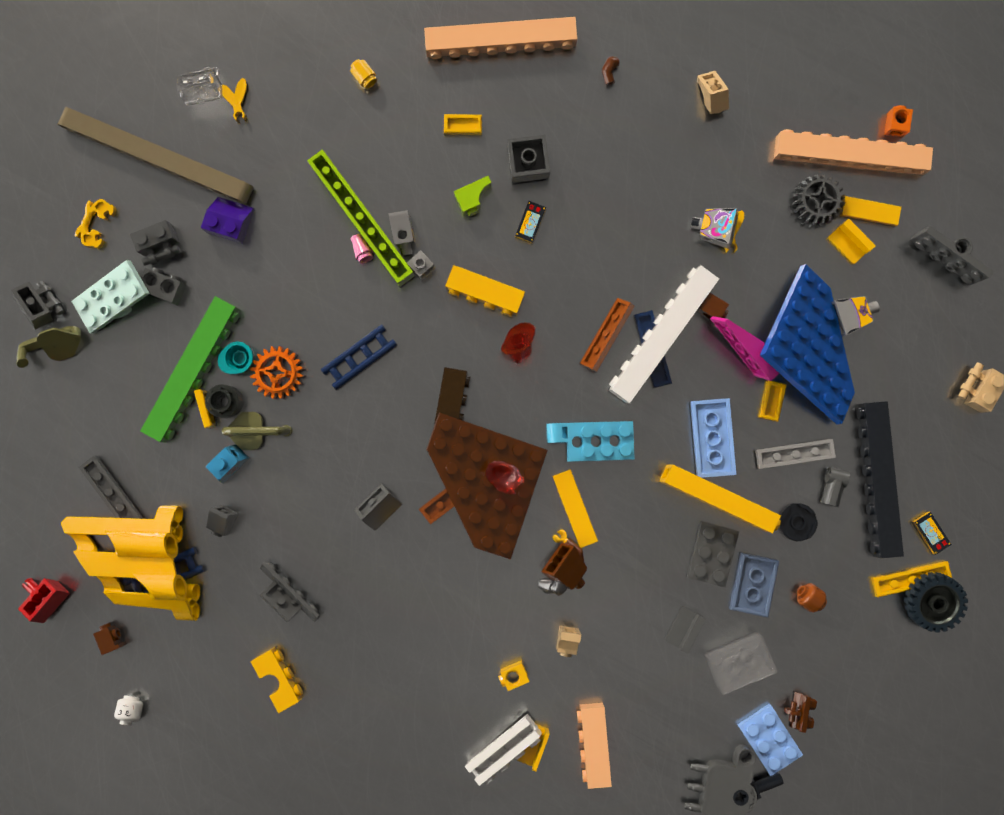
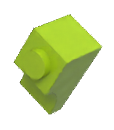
[453,176,492,216]

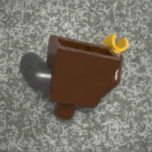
[539,530,587,596]

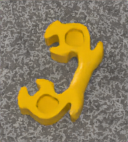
[75,199,116,249]

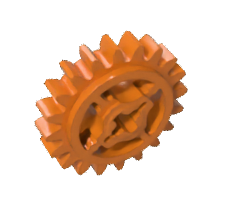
[250,346,304,399]

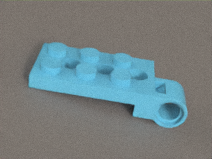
[547,421,635,462]

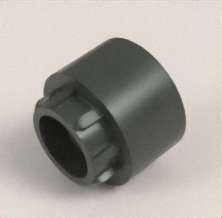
[205,384,243,418]

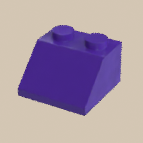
[201,197,254,244]

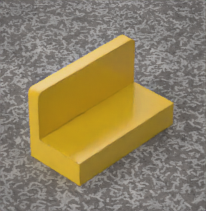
[827,219,876,264]
[517,724,550,772]

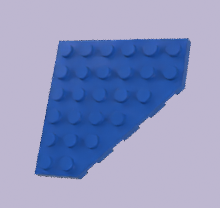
[760,264,855,425]

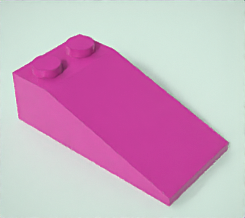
[710,316,779,381]

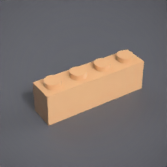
[577,703,612,789]

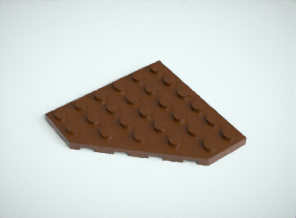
[426,413,548,559]

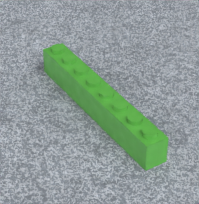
[140,296,240,443]

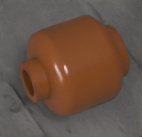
[797,583,827,613]

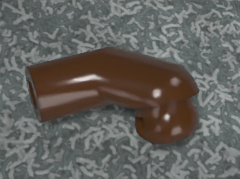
[602,56,620,86]

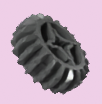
[792,174,845,226]

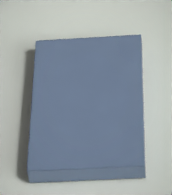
[729,552,779,618]

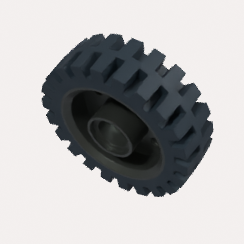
[904,572,968,633]

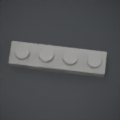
[755,439,836,469]

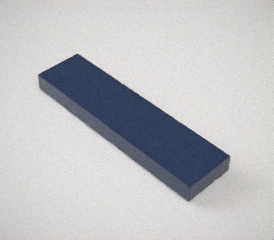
[633,310,672,388]

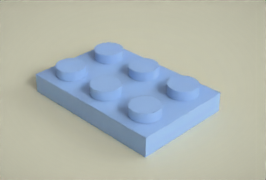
[737,704,803,776]

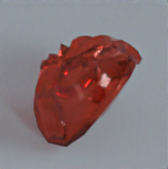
[486,461,524,494]

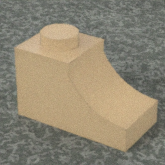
[697,71,729,114]
[556,626,581,657]

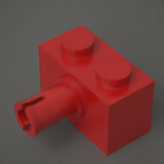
[18,578,70,623]

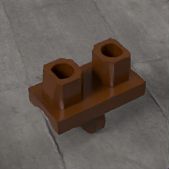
[784,692,817,733]

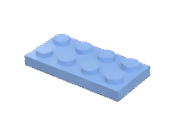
[690,398,736,478]

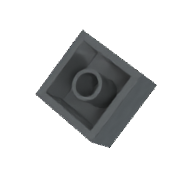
[507,134,550,183]

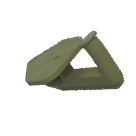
[16,326,81,368]
[221,412,292,450]

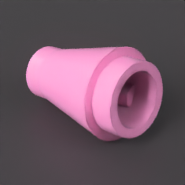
[351,234,373,264]

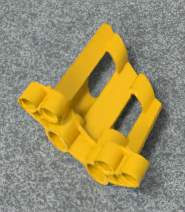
[61,506,200,621]

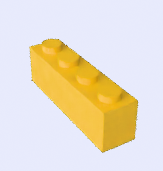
[445,265,525,317]

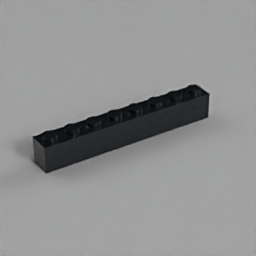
[856,401,904,558]

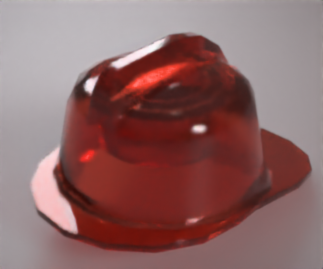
[501,322,535,364]

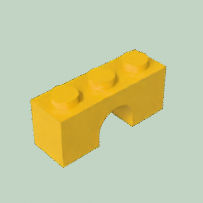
[250,647,303,713]

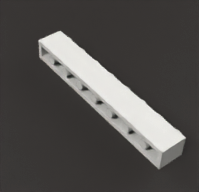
[608,265,719,404]

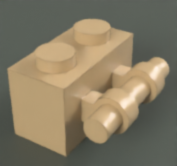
[958,363,1004,413]

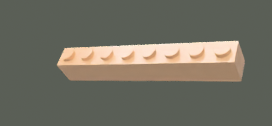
[424,17,577,59]
[774,130,933,175]

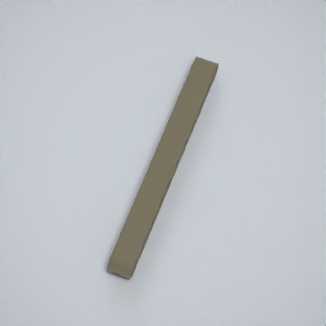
[58,107,254,205]

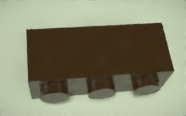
[434,367,471,424]

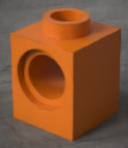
[884,105,913,138]

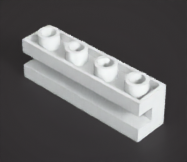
[465,714,542,786]

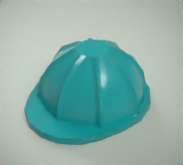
[218,341,253,374]

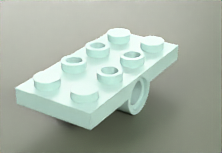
[71,260,150,334]

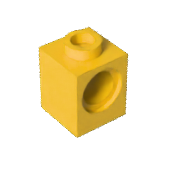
[498,660,530,691]

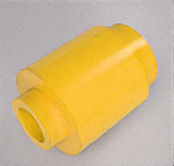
[350,59,378,89]

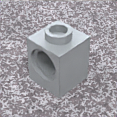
[407,250,435,281]

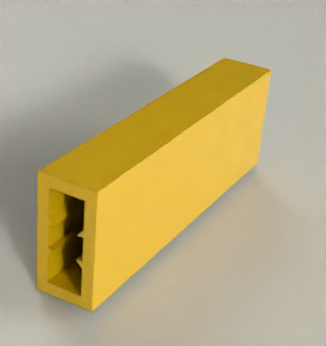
[659,464,781,533]

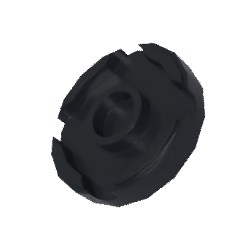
[779,503,818,542]

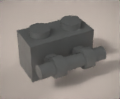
[130,220,181,266]
[11,281,64,330]

